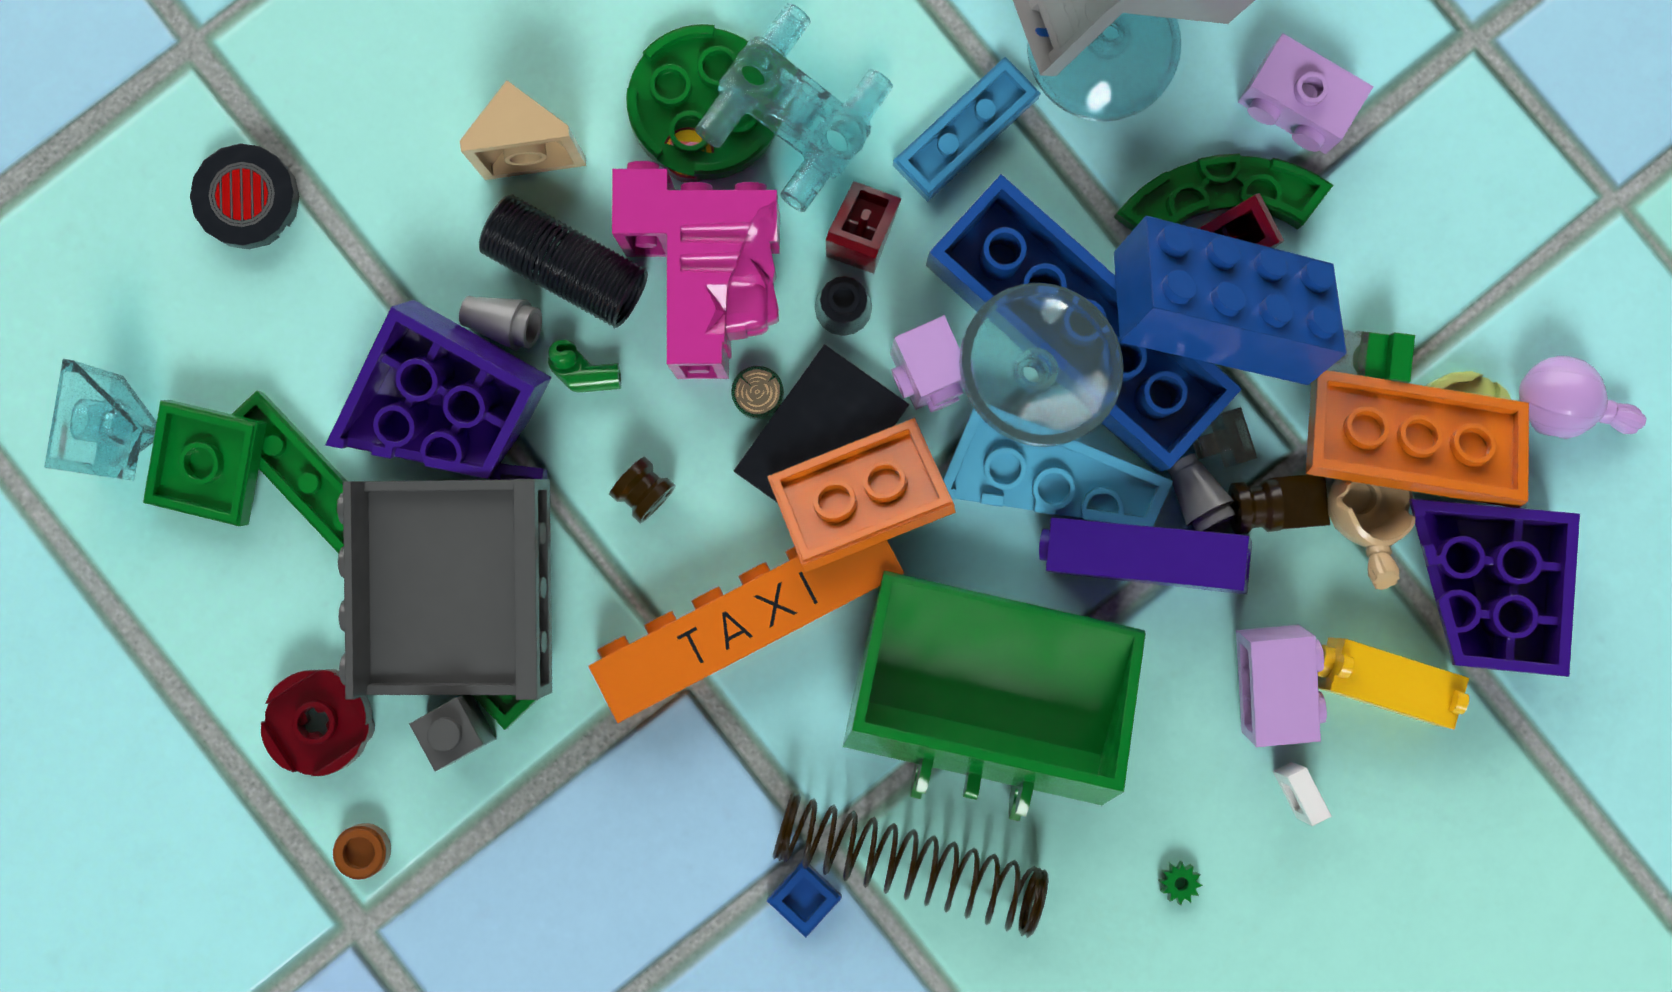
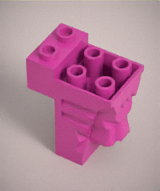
[612,161,780,379]

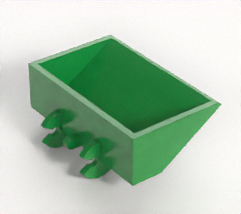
[843,571,1146,821]

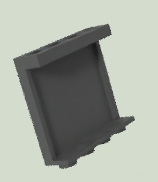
[337,479,552,700]

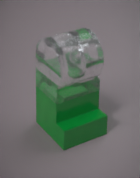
[1327,329,1415,383]

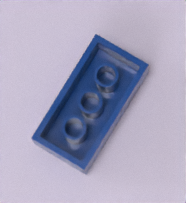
[1114,215,1347,385]

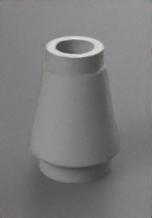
[459,296,542,351]
[1168,453,1236,532]

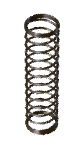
[772,792,1049,938]

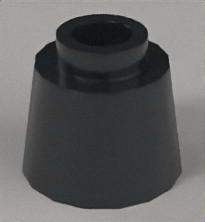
[815,276,872,336]

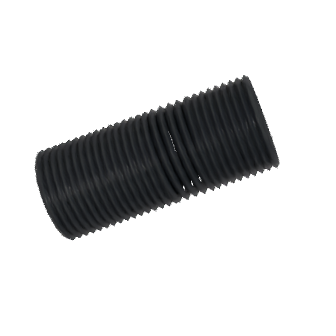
[479,194,648,328]

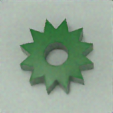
[1158,861,1203,905]

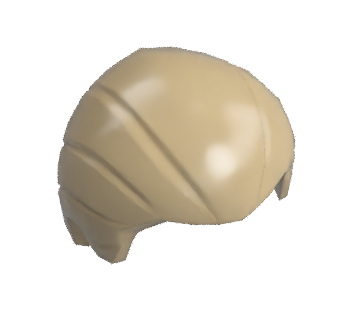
[1327,479,1415,590]

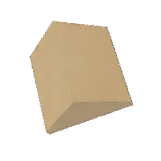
[460,80,586,180]

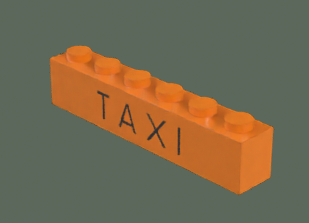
[588,540,904,723]

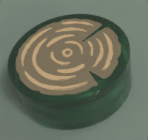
[731,366,784,420]

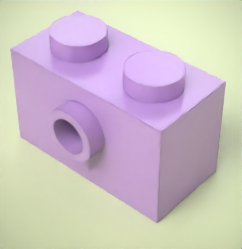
[1238,33,1374,154]
[890,315,971,413]
[1236,625,1327,747]

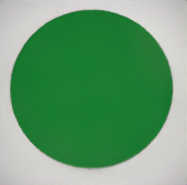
[626,24,782,180]

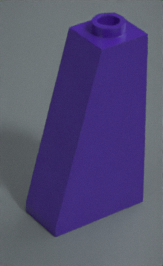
[1039,517,1252,594]

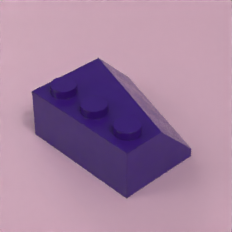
[325,300,552,479]
[1409,499,1580,677]

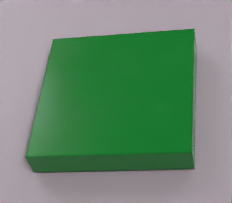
[143,400,267,526]

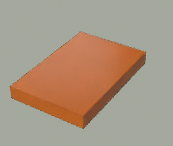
[767,418,956,573]

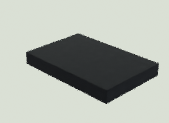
[734,344,910,503]

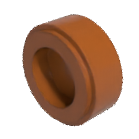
[333,823,391,880]

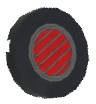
[190,143,300,250]

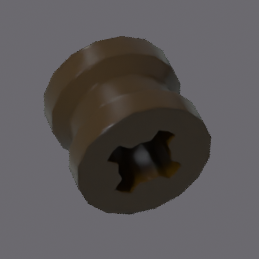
[609,457,676,523]
[1228,479,1284,534]

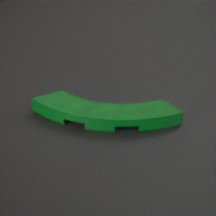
[1114,153,1334,231]

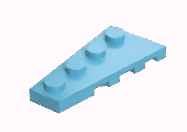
[943,399,1173,527]

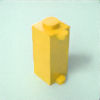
[1317,637,1469,729]

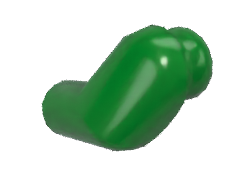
[548,339,621,393]

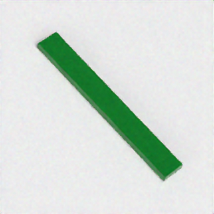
[232,390,537,730]

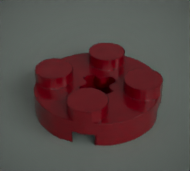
[261,669,375,776]

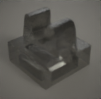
[1193,407,1257,468]

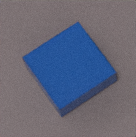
[767,859,842,938]

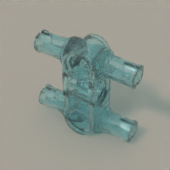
[695,3,893,212]

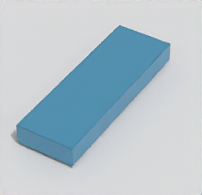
[893,57,1041,202]

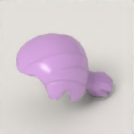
[1519,356,1647,439]

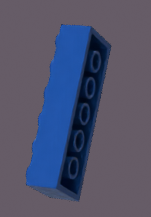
[926,174,1242,473]

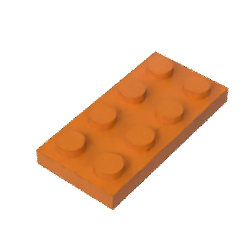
[1306,370,1529,508]

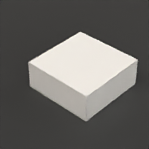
[1273,762,1332,826]

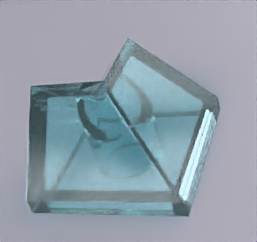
[44,359,157,481]

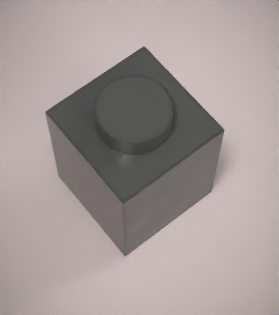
[409,695,497,771]

